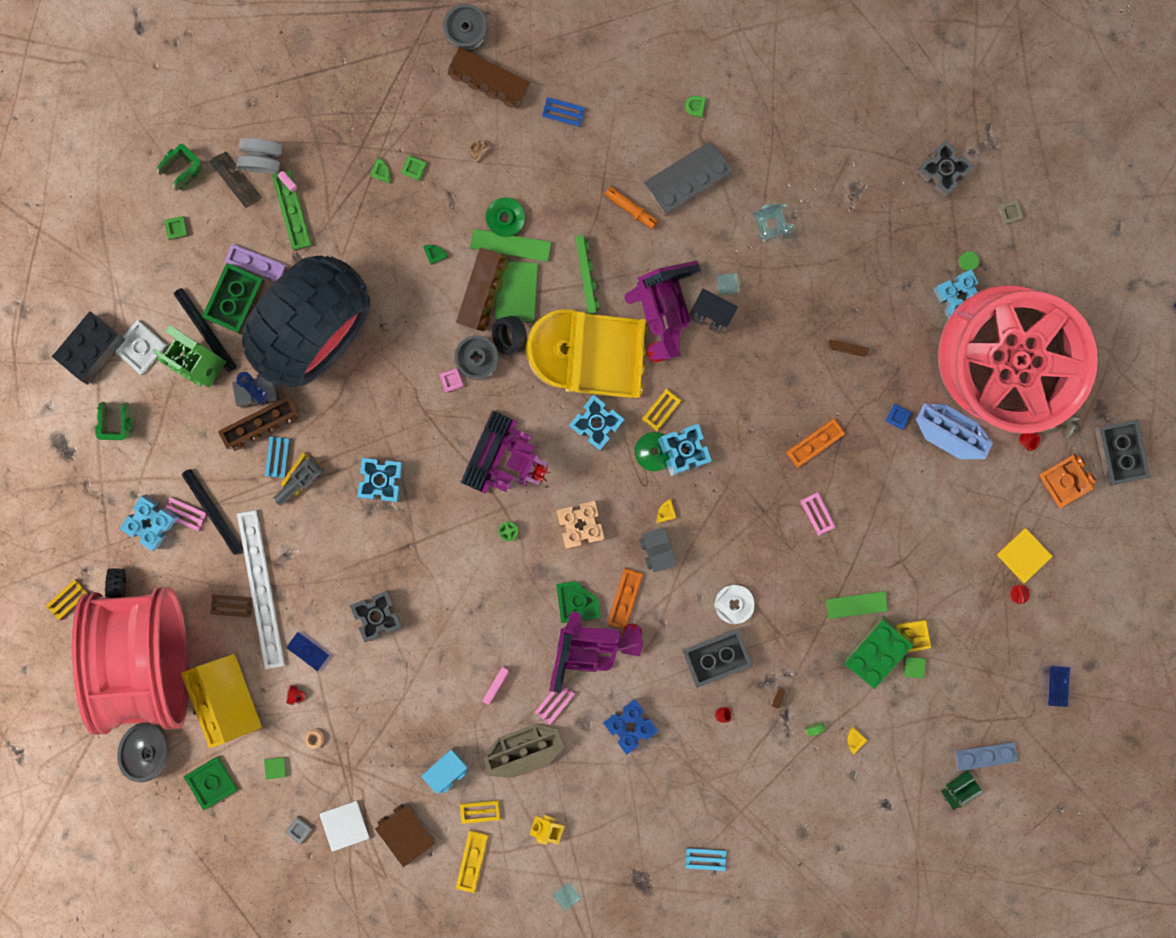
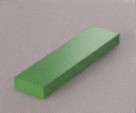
[272,170,312,251]
[470,229,551,262]

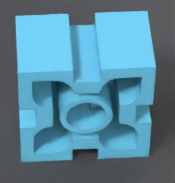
[934,269,979,319]
[569,395,625,451]
[658,424,712,476]
[357,458,403,502]
[119,494,179,551]

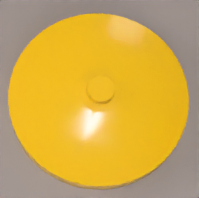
[526,309,578,389]

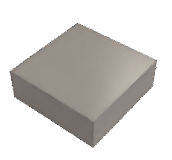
[285,816,313,845]

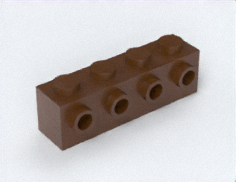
[447,47,530,109]
[456,247,508,331]
[218,396,300,451]

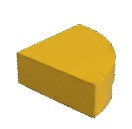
[657,499,677,523]
[847,726,867,755]

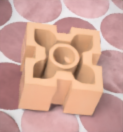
[556,501,604,549]

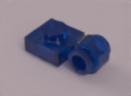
[236,372,268,406]

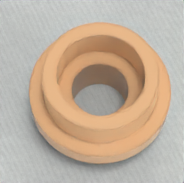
[304,729,324,749]

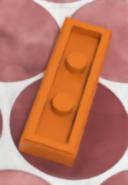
[785,418,845,468]
[607,568,643,630]

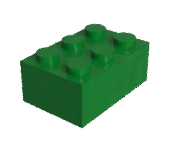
[202,263,266,335]
[844,615,914,690]

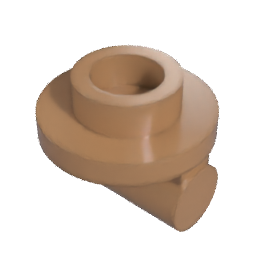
[469,140,490,162]

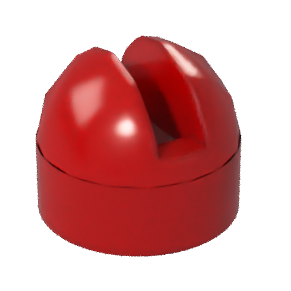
[714,707,731,723]

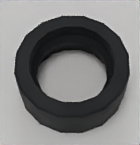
[492,315,527,355]

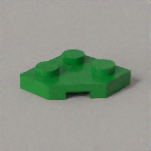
[556,581,600,623]

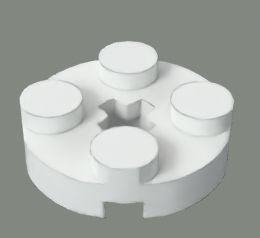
[714,585,754,624]

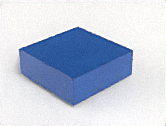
[885,403,912,430]

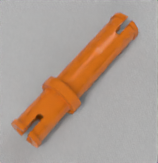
[604,186,659,230]

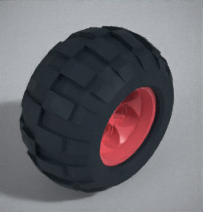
[242,255,370,388]

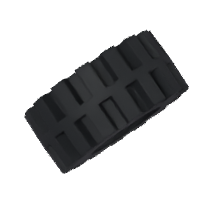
[105,568,126,599]

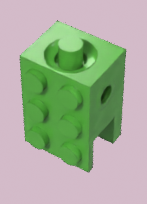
[152,325,227,388]

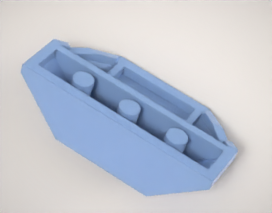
[916,403,993,459]

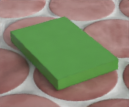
[495,262,538,323]

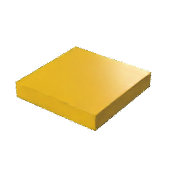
[996,528,1053,584]

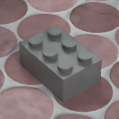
[1094,419,1150,486]
[682,628,752,688]

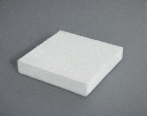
[115,320,168,375]
[319,801,370,852]

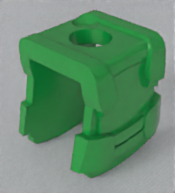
[156,143,201,191]
[95,402,133,440]

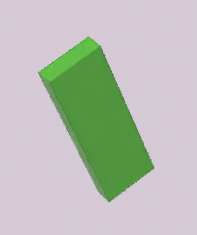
[826,591,888,619]

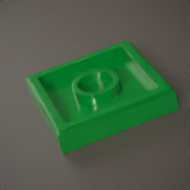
[183,756,238,810]

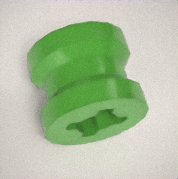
[498,521,518,541]

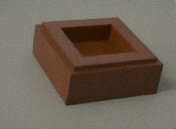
[770,687,786,709]

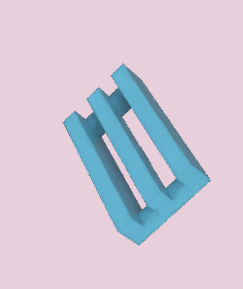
[265,437,290,478]
[685,848,726,871]

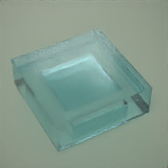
[716,273,739,295]
[553,883,581,911]

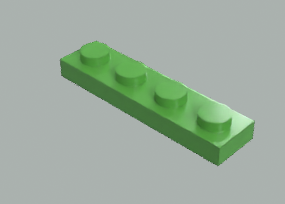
[575,235,599,315]

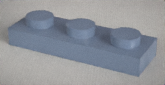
[955,742,1018,771]

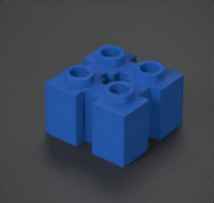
[603,698,658,755]

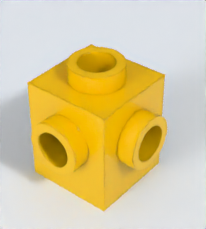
[529,814,565,845]

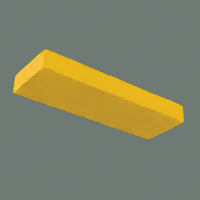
[455,830,489,893]

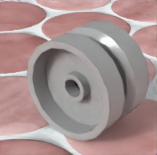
[236,138,283,174]

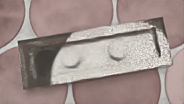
[210,152,262,208]

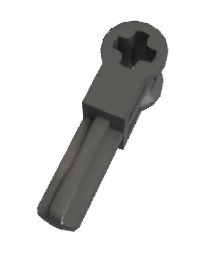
[273,456,325,506]

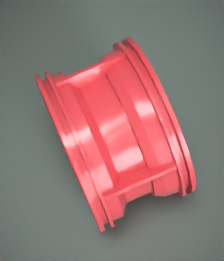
[938,285,1098,433]
[72,587,189,735]

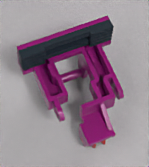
[624,260,701,362]
[460,410,550,494]
[549,612,644,693]

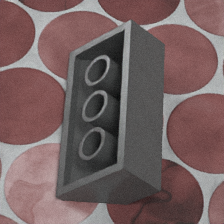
[643,141,732,216]

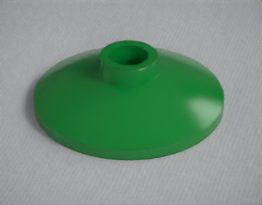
[486,197,525,237]
[635,432,670,471]

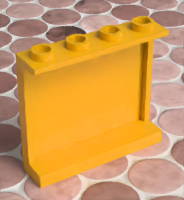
[566,312,648,399]
[181,654,262,749]

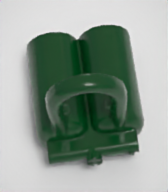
[941,770,983,810]

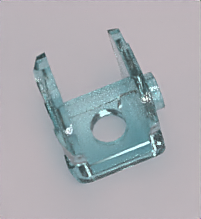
[753,203,794,242]

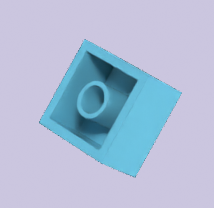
[421,747,469,794]

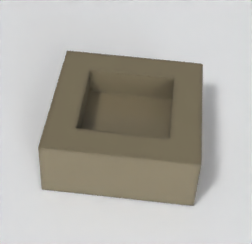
[998,200,1023,225]

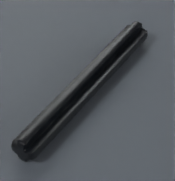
[174,288,236,372]
[182,469,243,555]

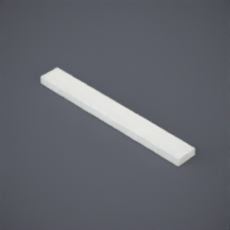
[237,510,285,669]

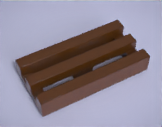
[827,339,869,357]
[210,594,252,618]

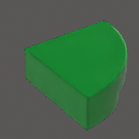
[423,245,449,265]

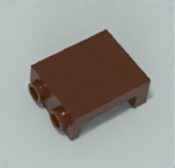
[375,804,436,867]

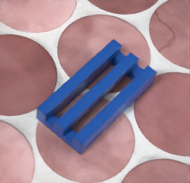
[542,97,585,128]

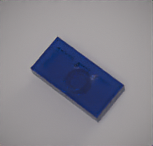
[286,632,330,671]

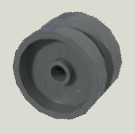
[444,4,488,52]
[455,335,499,381]

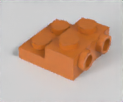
[1039,453,1096,508]

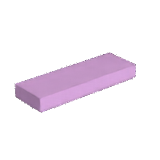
[224,244,287,282]

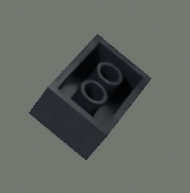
[689,288,738,334]
[52,311,126,385]

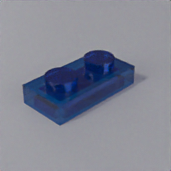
[1047,666,1070,707]

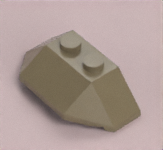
[484,724,564,778]

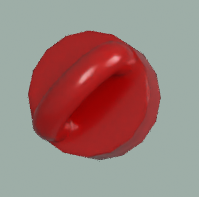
[1018,433,1041,451]
[1009,584,1030,604]
[285,685,305,705]

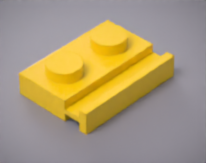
[895,619,931,652]

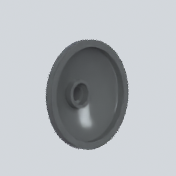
[117,723,168,783]

